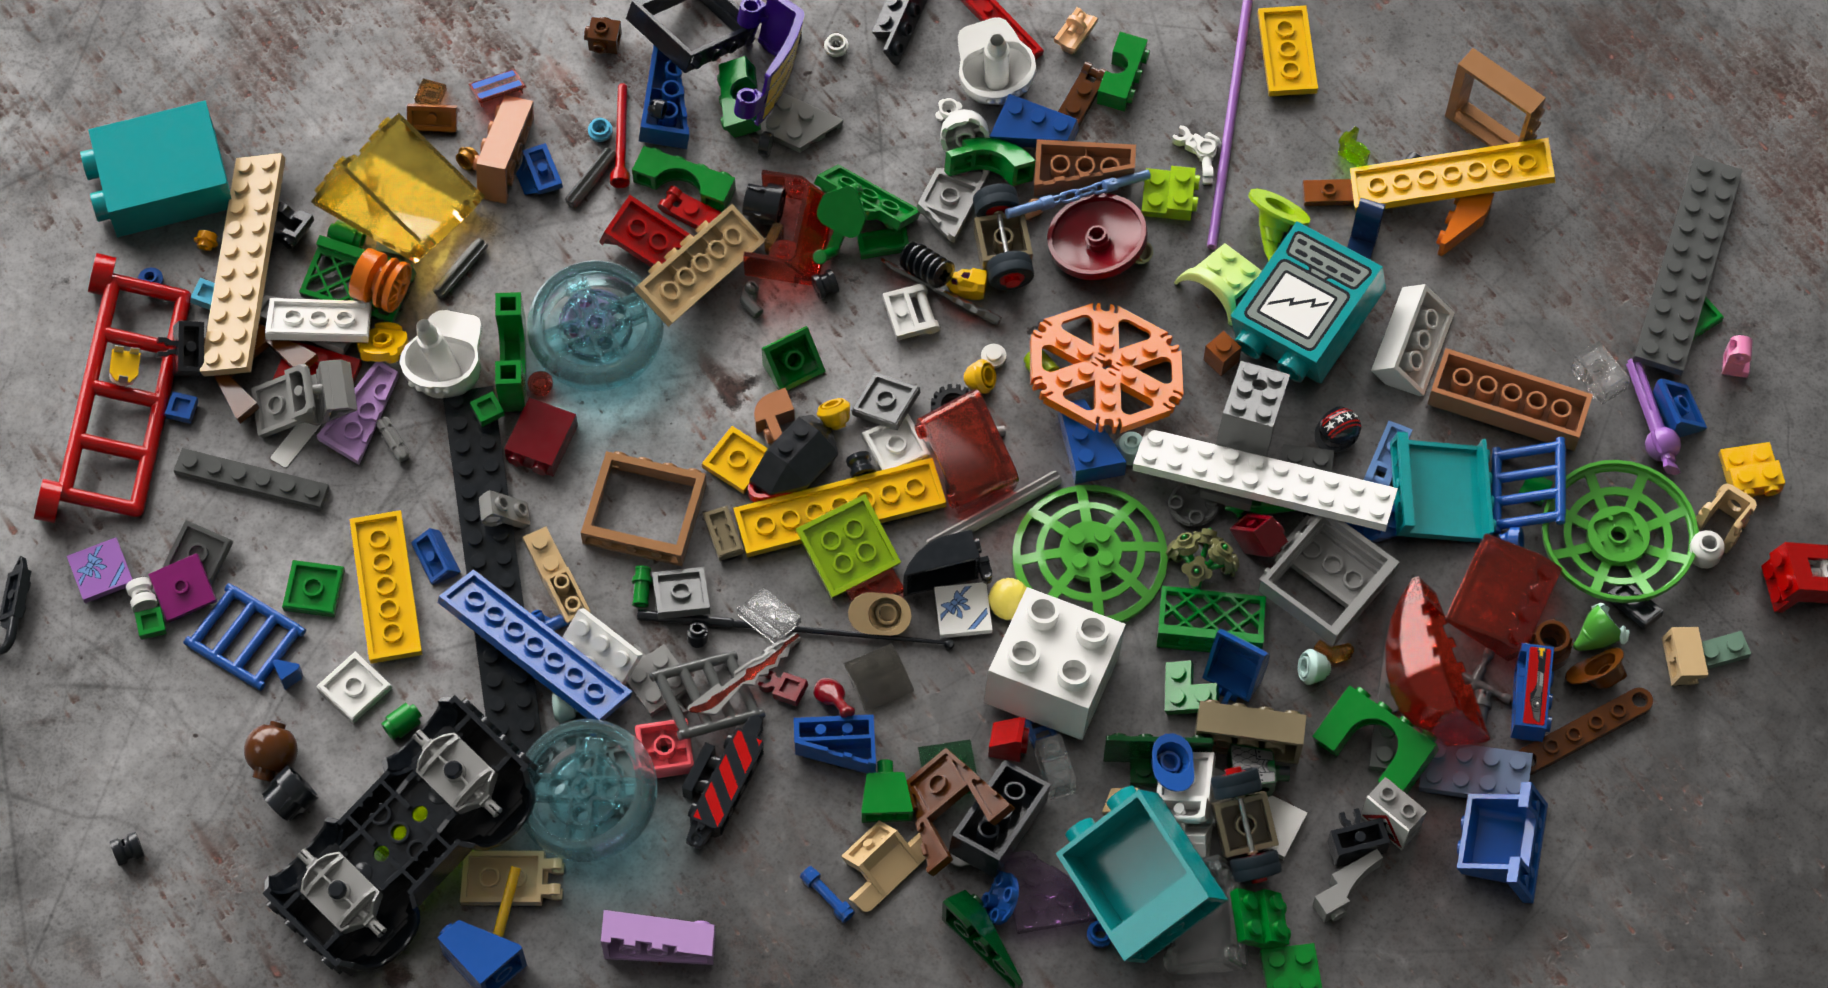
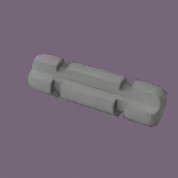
[376,417,410,462]

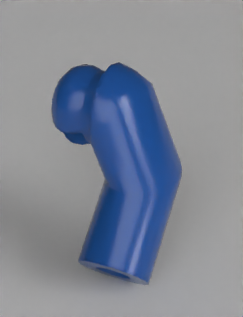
[531,610,570,631]

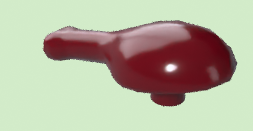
[813,678,855,718]

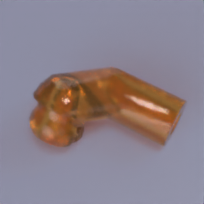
[1313,639,1354,663]

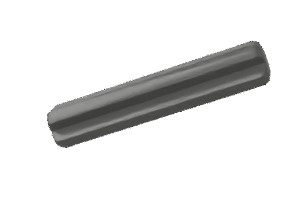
[565,147,616,208]
[433,238,488,298]

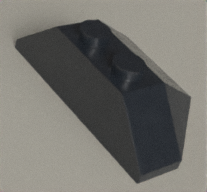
[749,415,838,495]

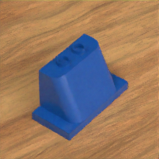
[1457,782,1548,903]

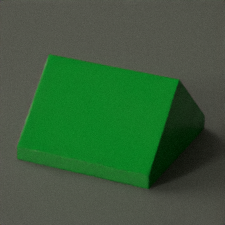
[762,326,826,391]

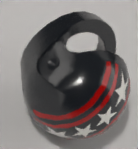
[1314,406,1361,454]

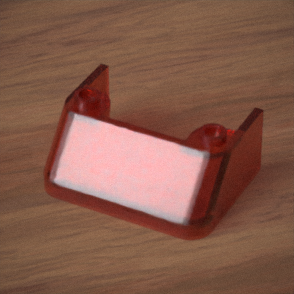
[743,170,831,285]

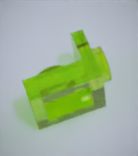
[1338,126,1370,167]

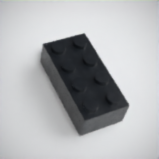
[949,760,1051,878]

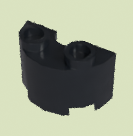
[272,201,314,249]

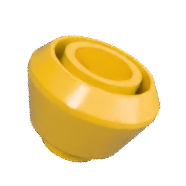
[964,359,996,394]
[816,398,850,430]

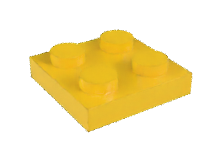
[702,426,768,494]

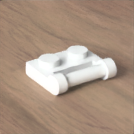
[883,284,940,341]

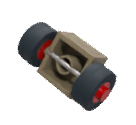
[973,184,1034,290]
[1211,766,1282,884]

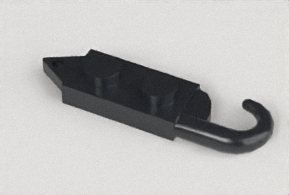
[0,556,32,655]

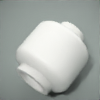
[1690,530,1725,569]

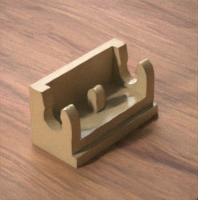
[1662,627,1708,686]

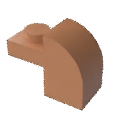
[754,388,795,444]

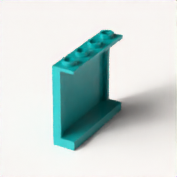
[1390,431,1496,543]

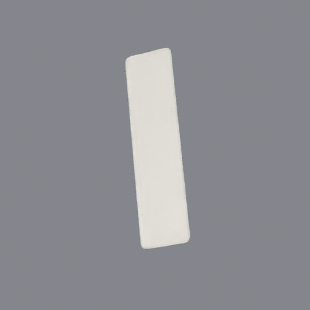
[271,422,321,467]

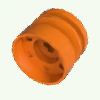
[349,248,412,313]

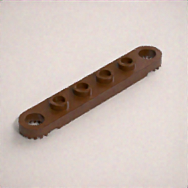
[1519,687,1653,775]

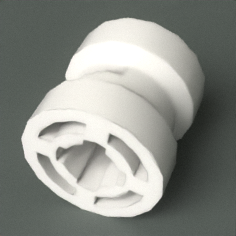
[126,577,158,612]

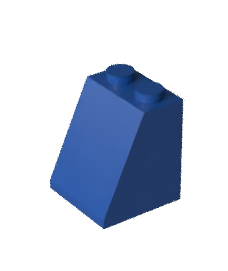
[437,920,527,988]

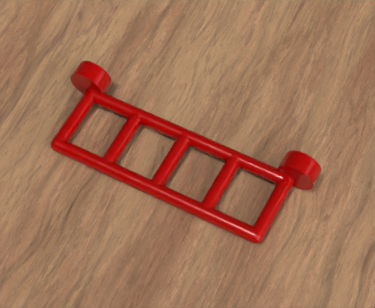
[34,253,191,524]

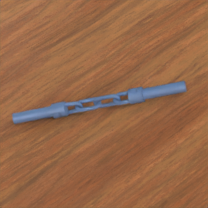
[1005,169,1151,219]

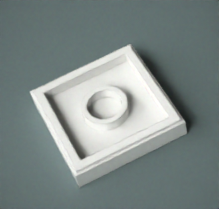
[862,414,930,471]
[316,651,392,724]

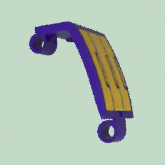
[734,0,804,126]

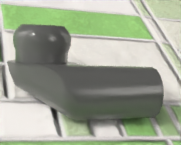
[740,281,763,319]

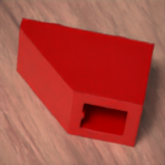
[988,717,1030,762]

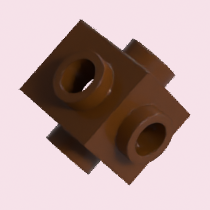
[584,17,622,54]

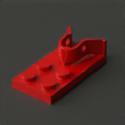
[599,195,694,267]

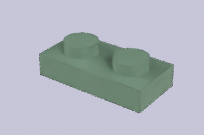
[1702,631,1751,670]

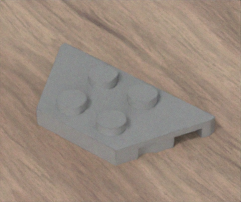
[757,82,843,153]
[917,168,990,243]

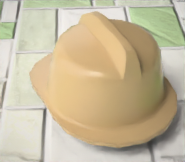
[848,592,912,636]

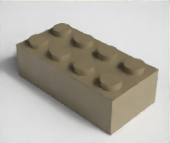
[1194,700,1307,764]

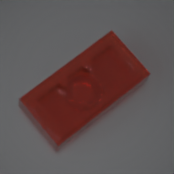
[846,568,903,602]

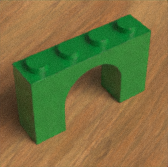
[495,292,526,412]
[1312,685,1439,794]

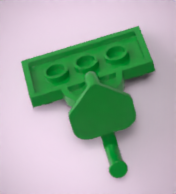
[813,164,920,265]

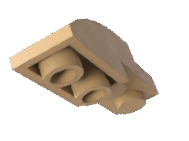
[523,527,591,623]

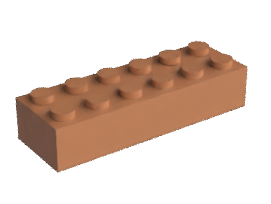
[1427,348,1593,451]

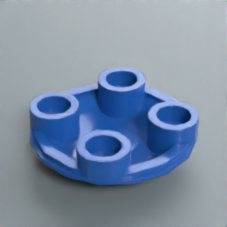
[981,871,1019,925]

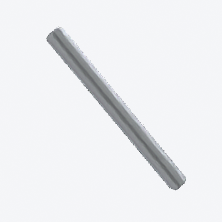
[926,471,1062,545]

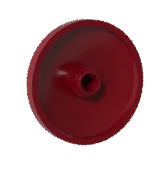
[1047,193,1148,280]

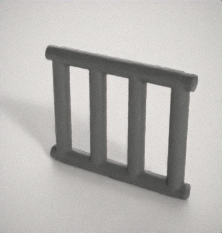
[649,651,766,740]

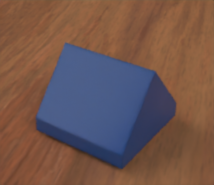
[273,659,303,690]

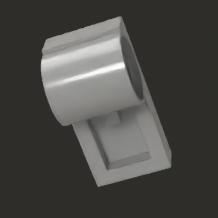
[479,490,530,529]

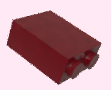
[504,397,578,477]

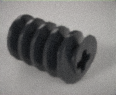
[899,241,955,288]

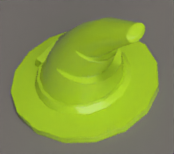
[1248,188,1311,261]

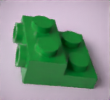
[1230,888,1291,949]

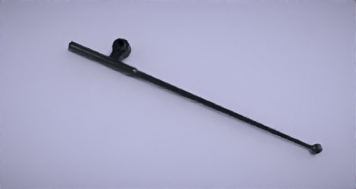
[637,609,954,650]

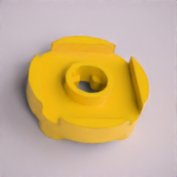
[357,322,409,364]

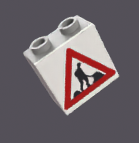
[1361,777,1427,850]

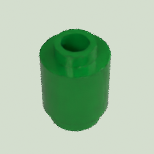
[327,220,367,248]
[381,702,422,740]

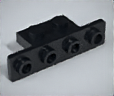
[872,0,927,65]

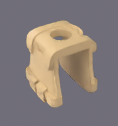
[1695,483,1757,553]

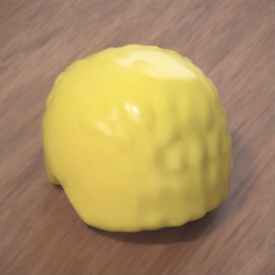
[988,578,1027,620]

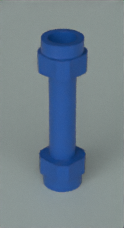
[800,866,855,923]

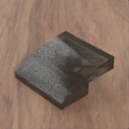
[843,643,914,712]

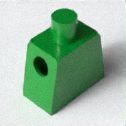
[861,759,913,823]

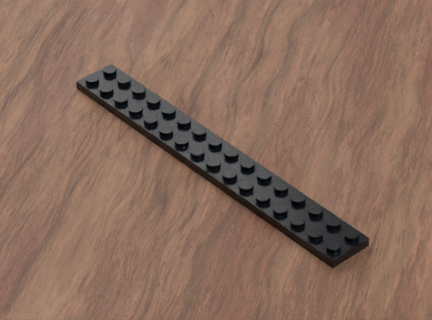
[443,386,546,766]

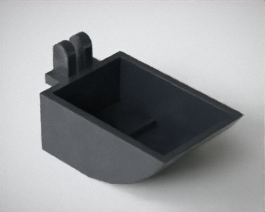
[903,530,992,597]

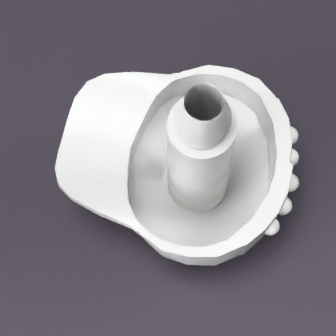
[958,18,1037,105]
[400,310,482,399]

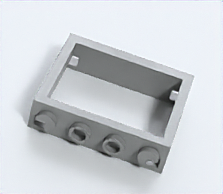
[1259,515,1399,646]

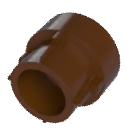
[1526,618,1573,671]

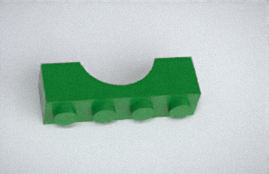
[632,146,736,212]

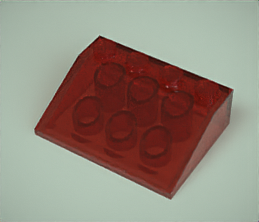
[1444,533,1562,661]

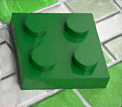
[1260,943,1322,988]

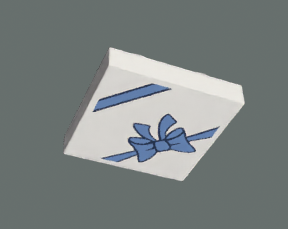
[934,582,992,638]

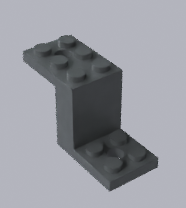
[1200,361,1290,511]

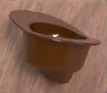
[1565,647,1627,689]

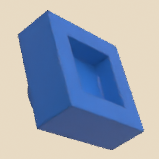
[165,392,199,424]

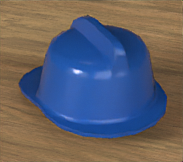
[1151,733,1194,792]

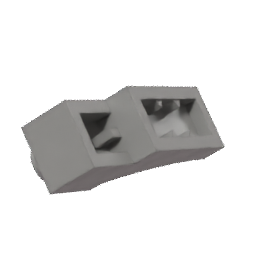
[1312,849,1383,923]

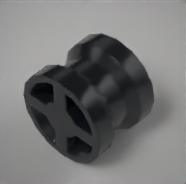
[811,269,839,299]
[846,451,876,478]

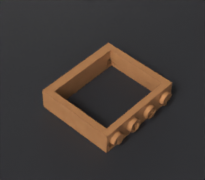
[1445,48,1546,147]
[581,451,707,566]

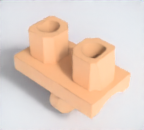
[1054,7,1098,54]

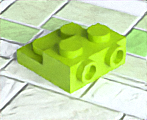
[1141,166,1200,221]

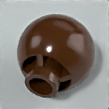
[244,721,298,782]

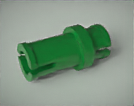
[632,565,653,608]

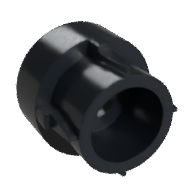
[742,183,786,227]
[262,765,319,821]

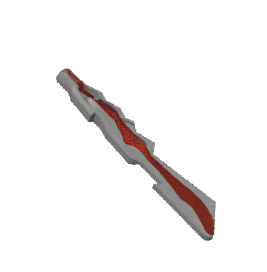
[687,633,801,715]

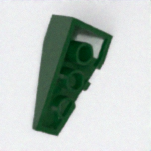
[942,890,1023,988]

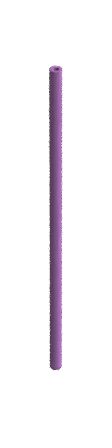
[1207,0,1253,250]

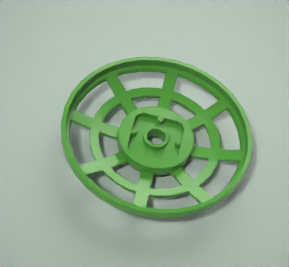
[1541,460,1699,603]
[1012,485,1168,623]

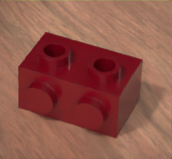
[1229,513,1288,557]

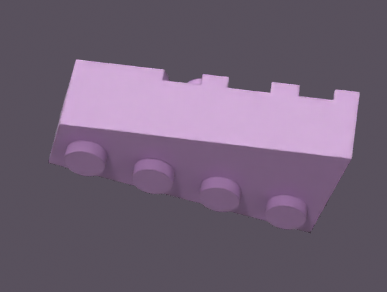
[601,910,716,965]

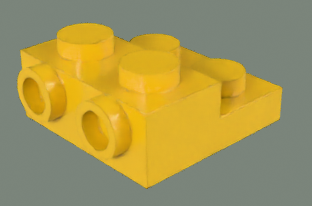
[1718,442,1785,498]

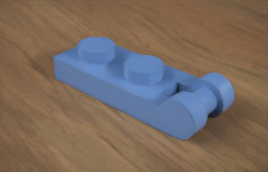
[1364,421,1413,486]

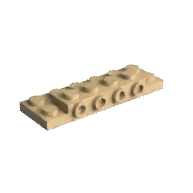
[634,204,766,327]

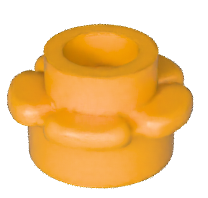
[193,230,218,251]

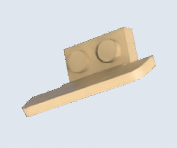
[841,820,926,912]

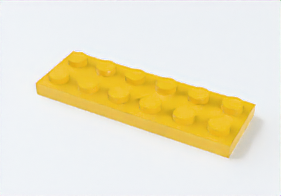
[349,510,423,664]

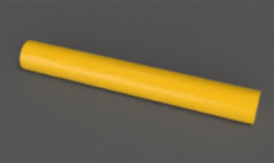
[493,866,521,937]

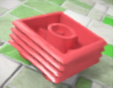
[635,718,694,780]

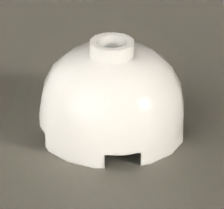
[940,109,990,152]

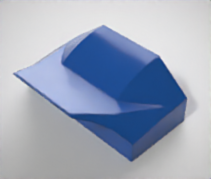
[516,143,563,195]

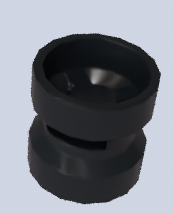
[110,831,145,866]

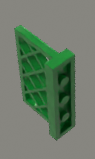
[299,235,417,323]
[1156,586,1266,652]

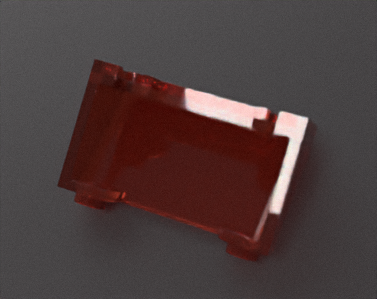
[914,389,1019,514]

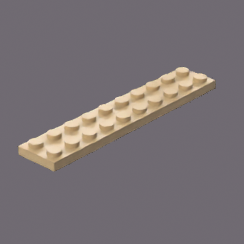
[200,153,286,376]

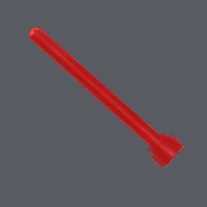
[610,83,630,188]

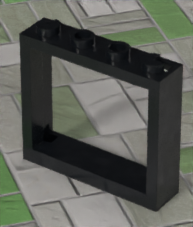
[626,0,759,73]

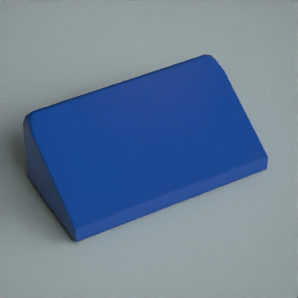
[411,528,461,585]

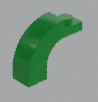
[944,138,1036,186]

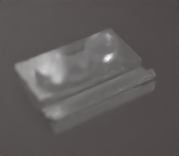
[737,587,801,644]

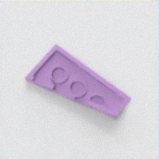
[317,362,399,465]

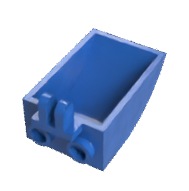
[1202,629,1270,704]

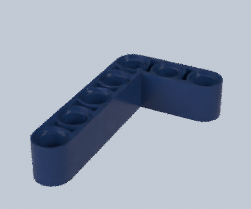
[1347,197,1386,259]

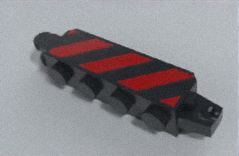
[686,714,764,850]

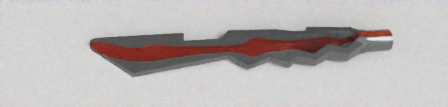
[881,258,1002,326]

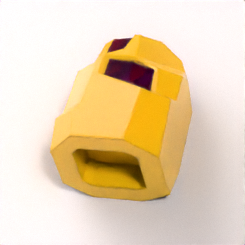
[946,268,988,300]

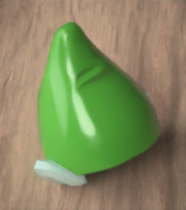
[1573,603,1630,651]

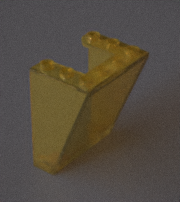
[311,113,485,264]

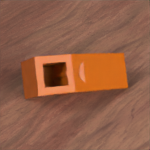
[1436,192,1495,256]

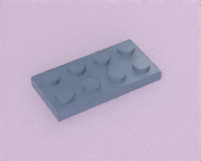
[1419,740,1533,798]

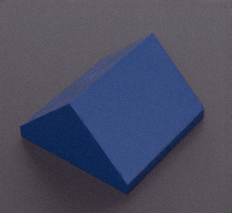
[1652,378,1707,437]

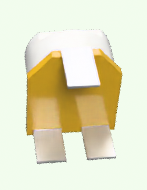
[109,345,141,386]

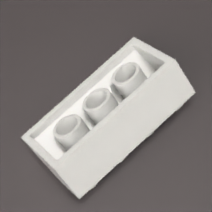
[1371,284,1455,396]

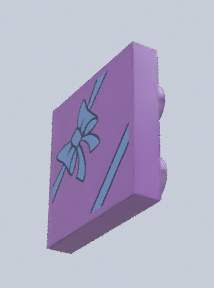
[67,538,133,603]

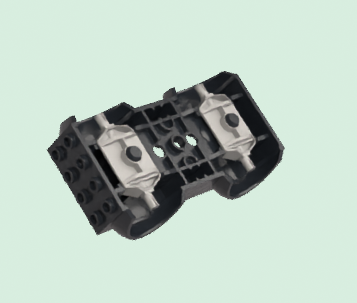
[262,695,541,976]

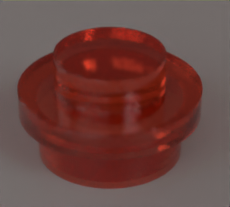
[527,371,553,396]

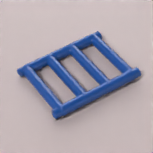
[1491,437,1566,534]
[183,583,306,691]

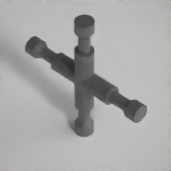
[1436,648,1513,719]

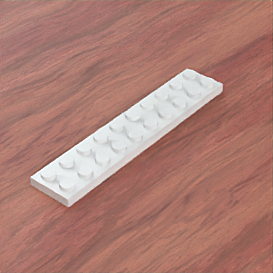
[1133,428,1398,532]

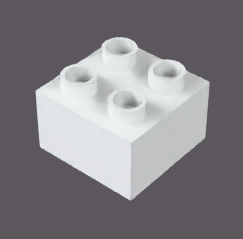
[984,587,1126,740]

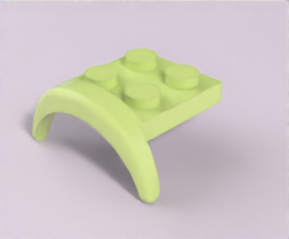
[1174,243,1262,326]

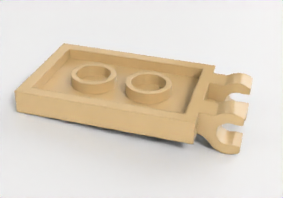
[460,851,565,906]

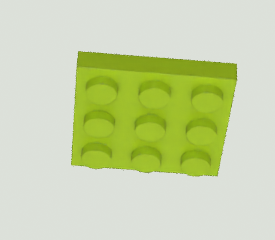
[796,494,901,599]

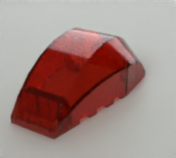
[1385,576,1490,746]

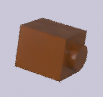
[1203,331,1242,376]

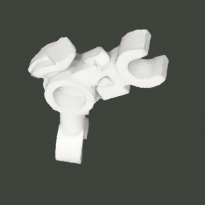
[1172,125,1222,185]

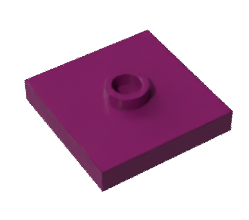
[148,553,217,623]

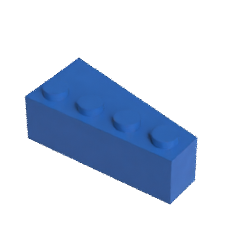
[639,45,690,149]

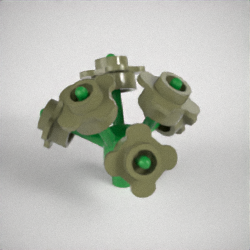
[1166,528,1239,589]

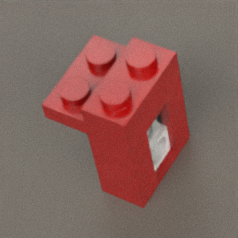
[1761,542,1828,613]

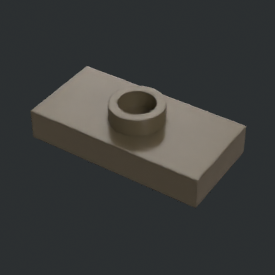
[703,506,744,561]

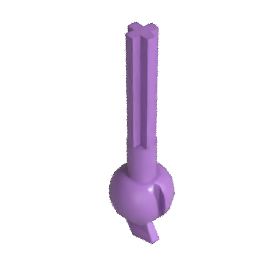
[1626,358,1681,475]

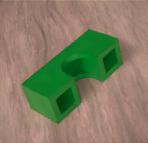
[1097,32,1150,112]
[717,56,761,138]

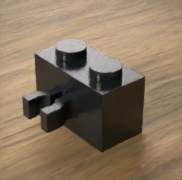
[156,321,204,377]
[1327,808,1390,866]

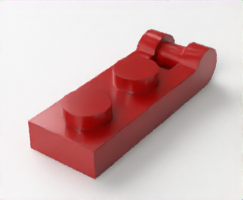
[657,186,722,229]

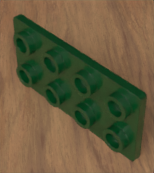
[1103,733,1213,788]

